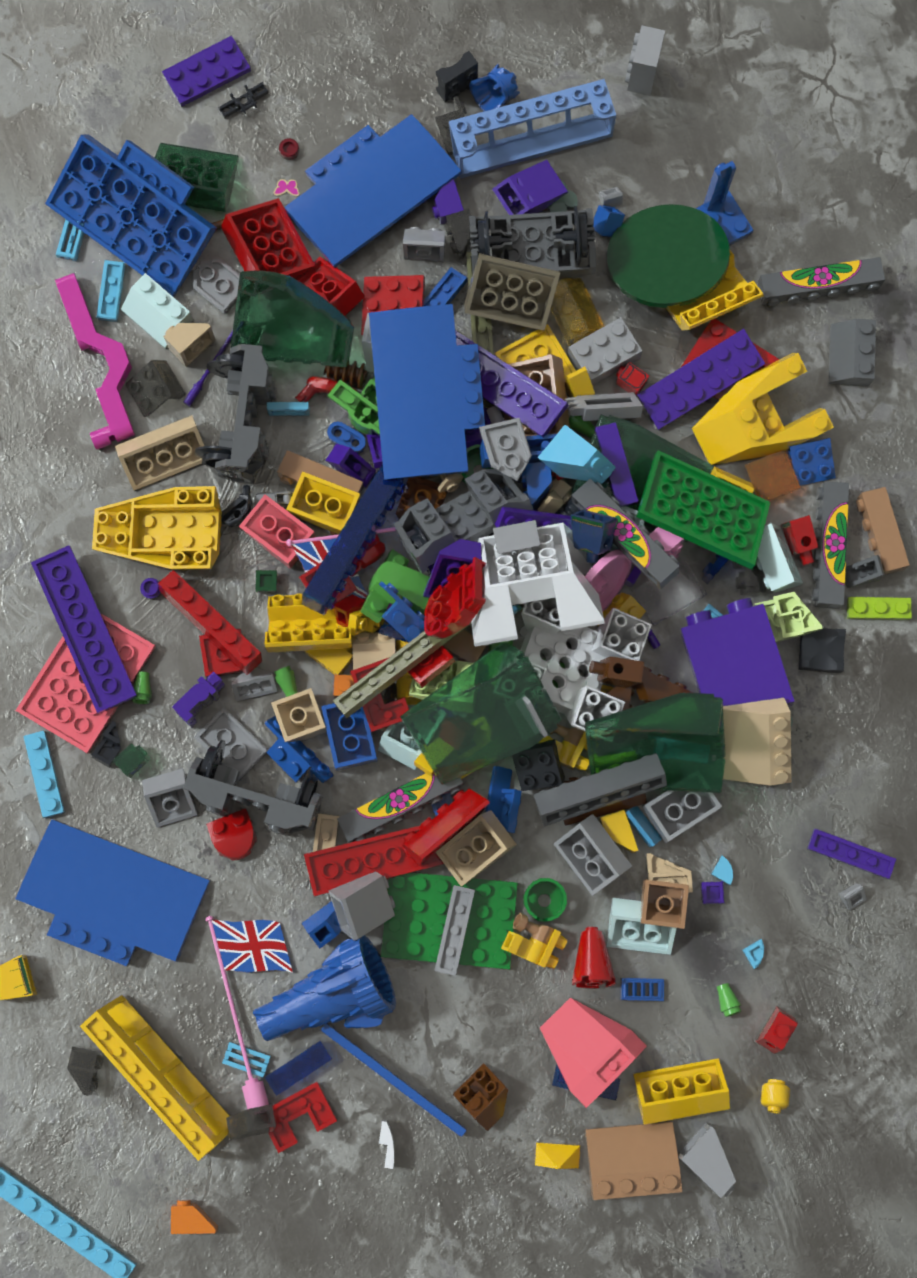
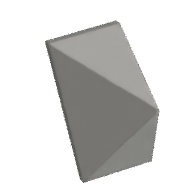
[231,668,278,701]

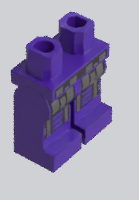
[172,671,225,728]

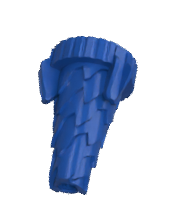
[253,935,396,1041]

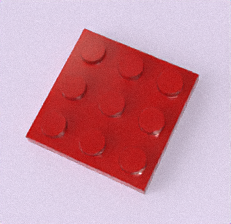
[361,275,425,337]

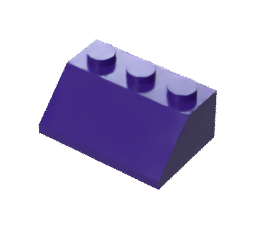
[423,539,482,598]

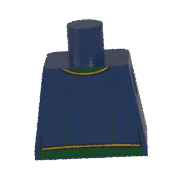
[571,509,617,563]

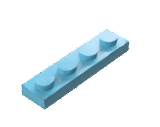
[23,730,65,818]

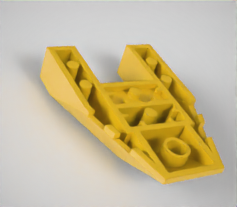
[691,353,834,465]

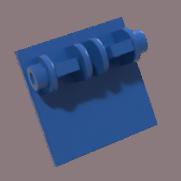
[788,438,836,486]

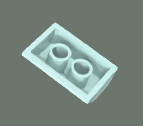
[121,273,193,349]
[756,523,803,592]
[607,898,676,955]

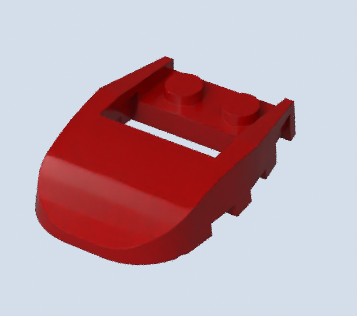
[424,557,486,638]

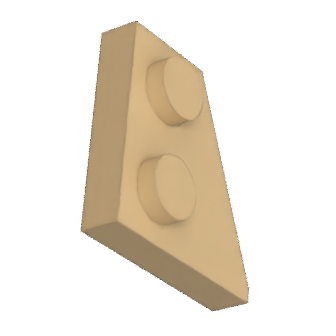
[646,853,693,893]

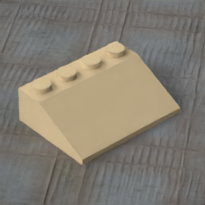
[720,698,792,786]

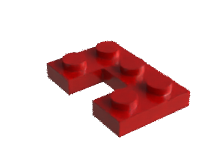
[350,658,412,732]
[258,1081,338,1153]

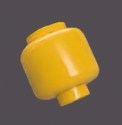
[761,1079,790,1114]

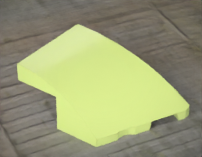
[755,592,823,642]

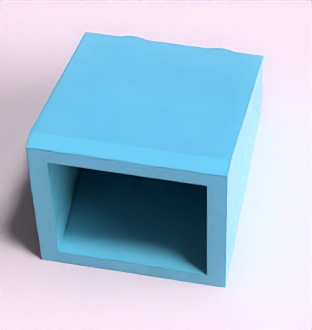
[538,425,616,484]

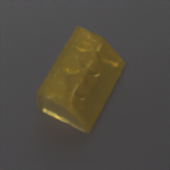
[551,278,604,346]

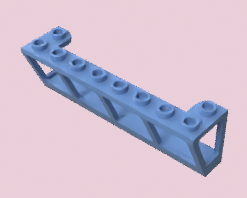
[449,79,616,178]

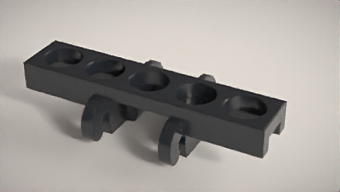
[218,82,268,119]

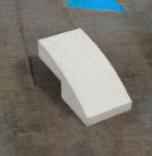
[379,1120,395,1169]

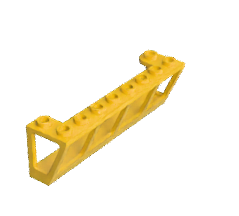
[80,995,238,1161]

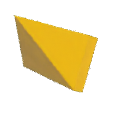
[535,1142,580,1169]

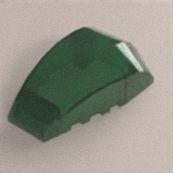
[230,270,354,367]

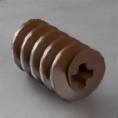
[324,353,369,389]

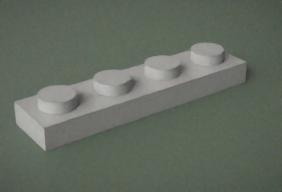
[435,885,475,976]

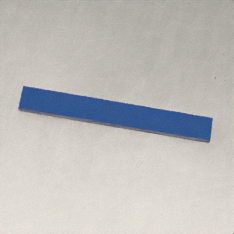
[321,1023,467,1137]

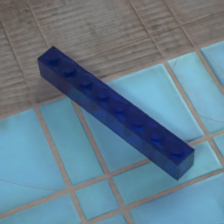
[302,465,405,616]

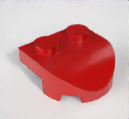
[206,808,257,861]

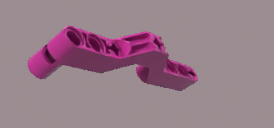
[55,273,135,450]

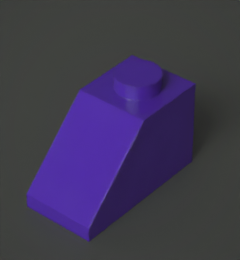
[432,178,464,225]
[325,443,376,487]

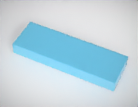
[96,260,126,322]

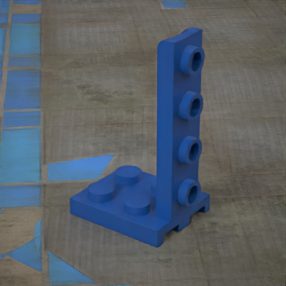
[695,161,754,246]

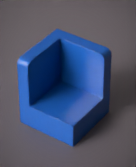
[593,205,625,237]

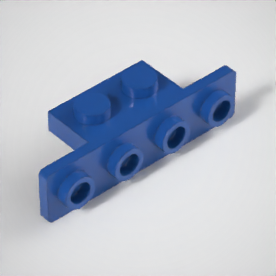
[379,581,425,642]
[264,716,334,783]
[486,766,522,833]

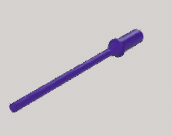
[183,320,242,407]

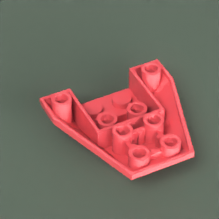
[540,998,647,1108]

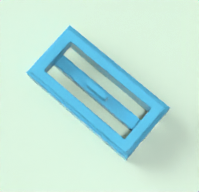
[56,220,84,261]
[267,402,310,416]
[222,1042,271,1077]

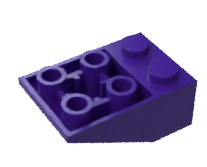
[492,160,568,215]

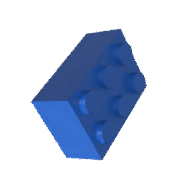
[321,703,378,771]

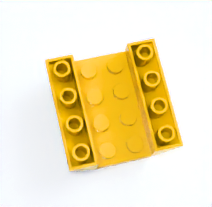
[666,250,763,330]
[264,593,353,653]

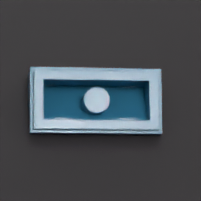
[626,806,662,848]

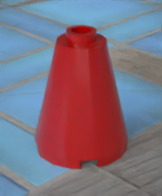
[572,927,616,989]

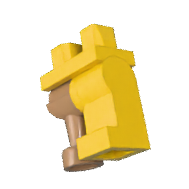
[539,717,599,771]
[501,913,567,968]

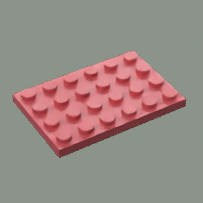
[15,614,156,754]

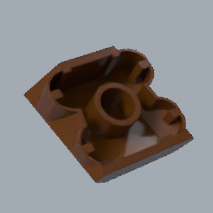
[395,477,448,520]

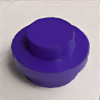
[140,578,160,599]

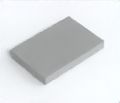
[194,707,268,781]

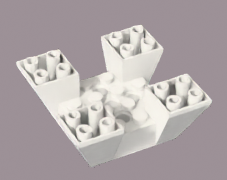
[471,523,605,647]
[493,598,652,742]

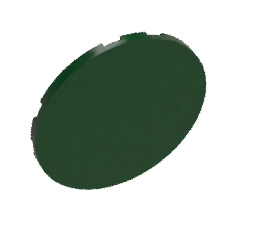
[607,204,730,308]

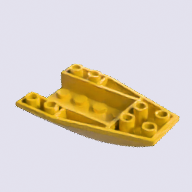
[92,486,222,570]

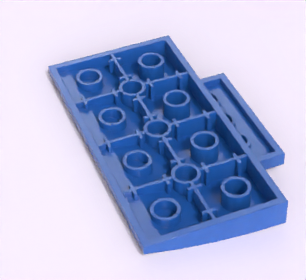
[285,114,462,268]
[45,134,217,297]
[369,304,485,480]
[15,819,210,967]

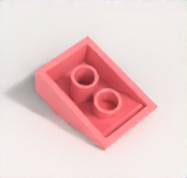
[239,494,316,569]

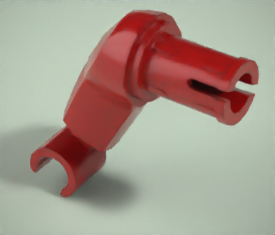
[295,376,357,402]
[345,526,386,577]

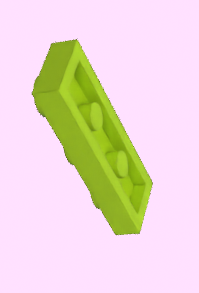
[847,597,912,620]

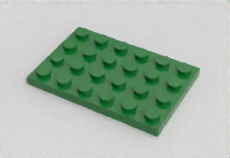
[636,450,770,569]
[381,873,517,969]

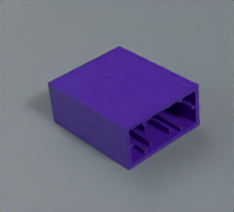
[681,598,795,730]

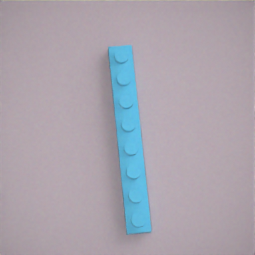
[0,1166,137,1278]

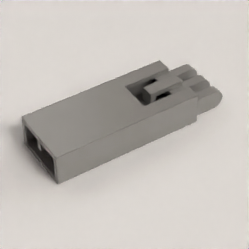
[564,392,643,421]

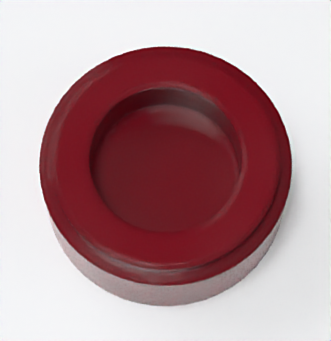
[279,138,299,160]

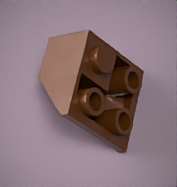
[453,1063,508,1131]

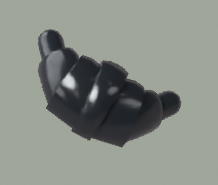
[221,485,252,527]

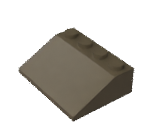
[464,254,560,331]

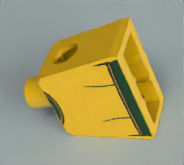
[0,955,38,1000]

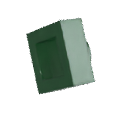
[255,570,278,593]

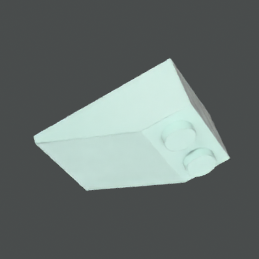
[378,701,447,770]

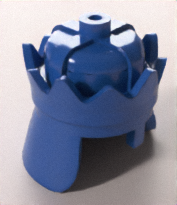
[469,64,520,112]

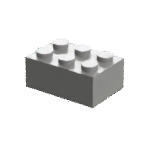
[625,25,665,95]
[567,317,642,386]
[642,771,722,843]
[554,814,632,896]

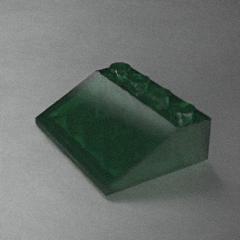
[154,143,239,212]

